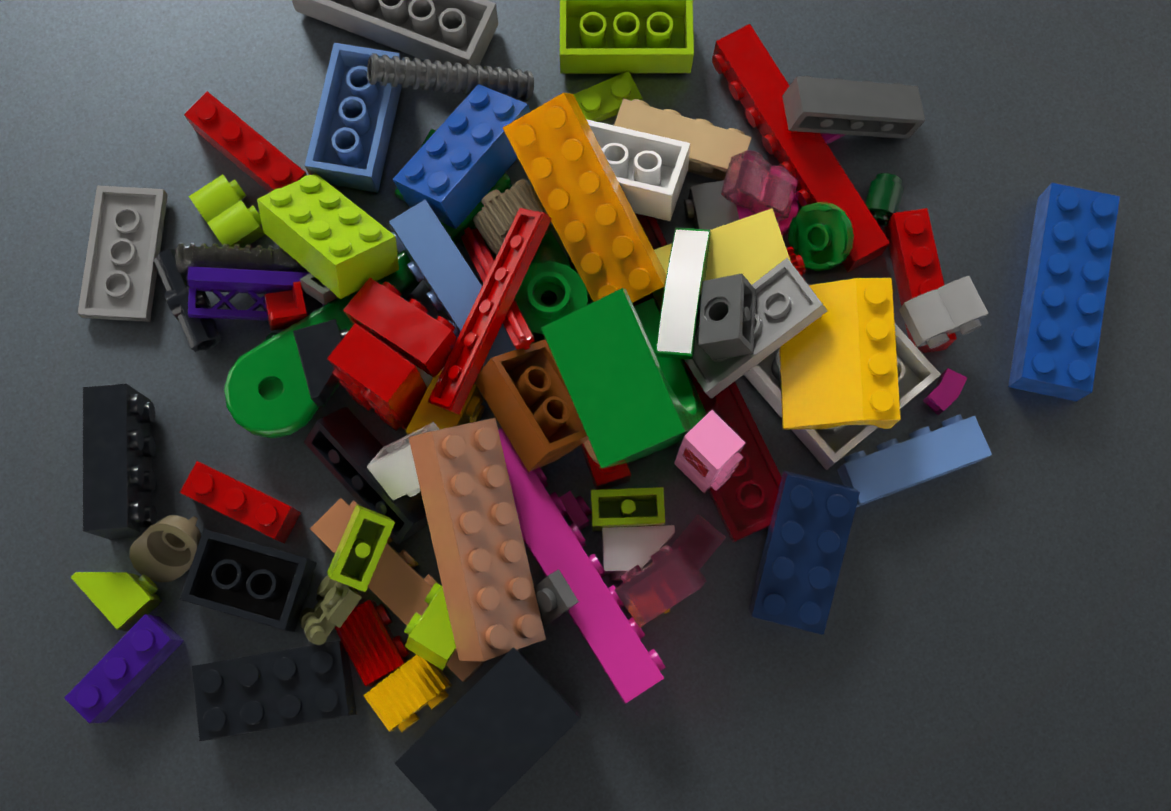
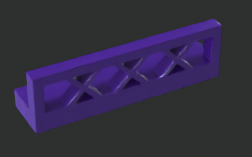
[187,266,324,321]

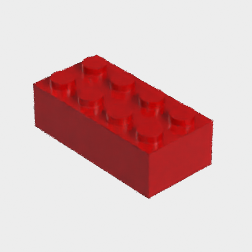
[327,323,427,431]

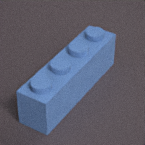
[837,414,992,507]

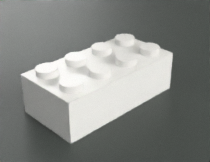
[586,119,690,221]

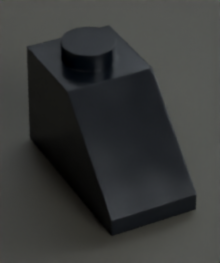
[293,319,348,407]

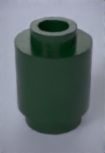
[865,173,904,226]

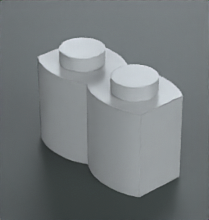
[899,276,989,349]

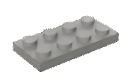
[77,185,168,322]
[684,258,828,399]

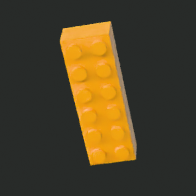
[503,92,666,303]

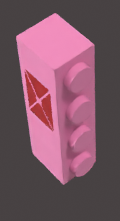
[674,410,745,493]

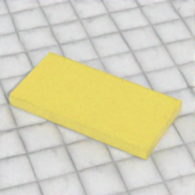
[652,209,791,309]

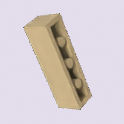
[614,98,752,186]

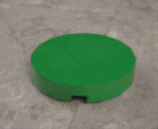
[788,202,854,271]

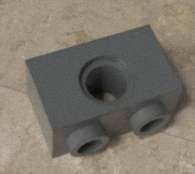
[696,273,756,360]

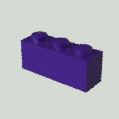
[64,614,184,724]

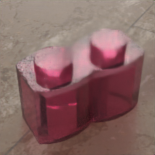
[721,150,798,222]

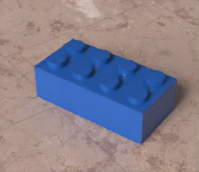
[392,84,531,229]

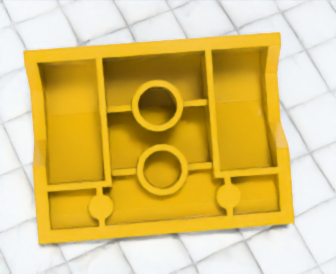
[779,278,901,430]

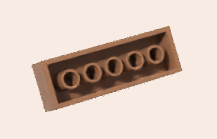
[409,418,546,661]

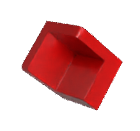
[264,281,307,331]

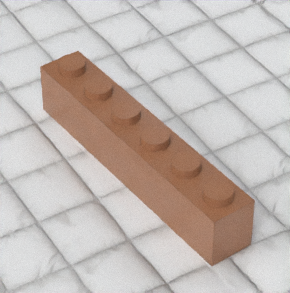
[310,498,487,682]

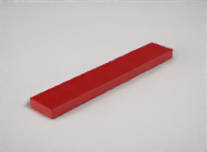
[428,208,552,415]

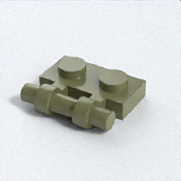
[299,575,362,645]

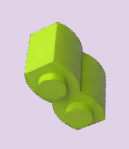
[189,174,265,257]

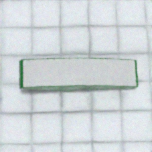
[655,228,711,360]

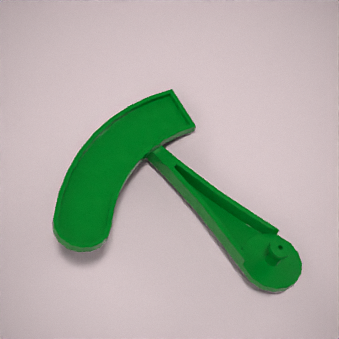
[224,128,588,438]

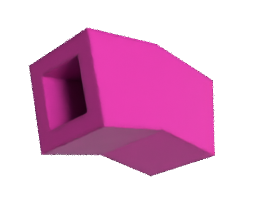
[922,368,967,415]

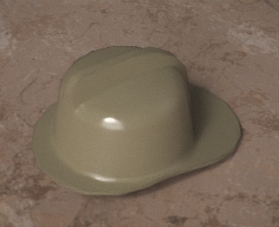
[129,515,201,583]

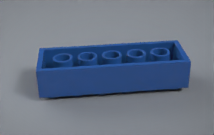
[1008,183,1120,402]

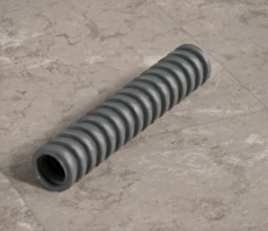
[367,53,534,101]

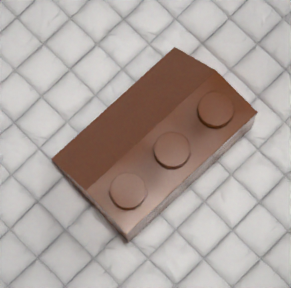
[475,339,589,472]

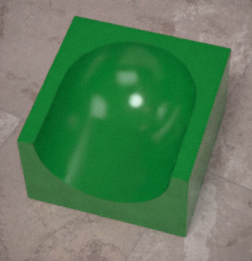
[541,288,707,469]

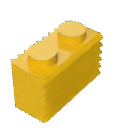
[363,654,452,733]

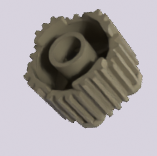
[473,179,553,255]

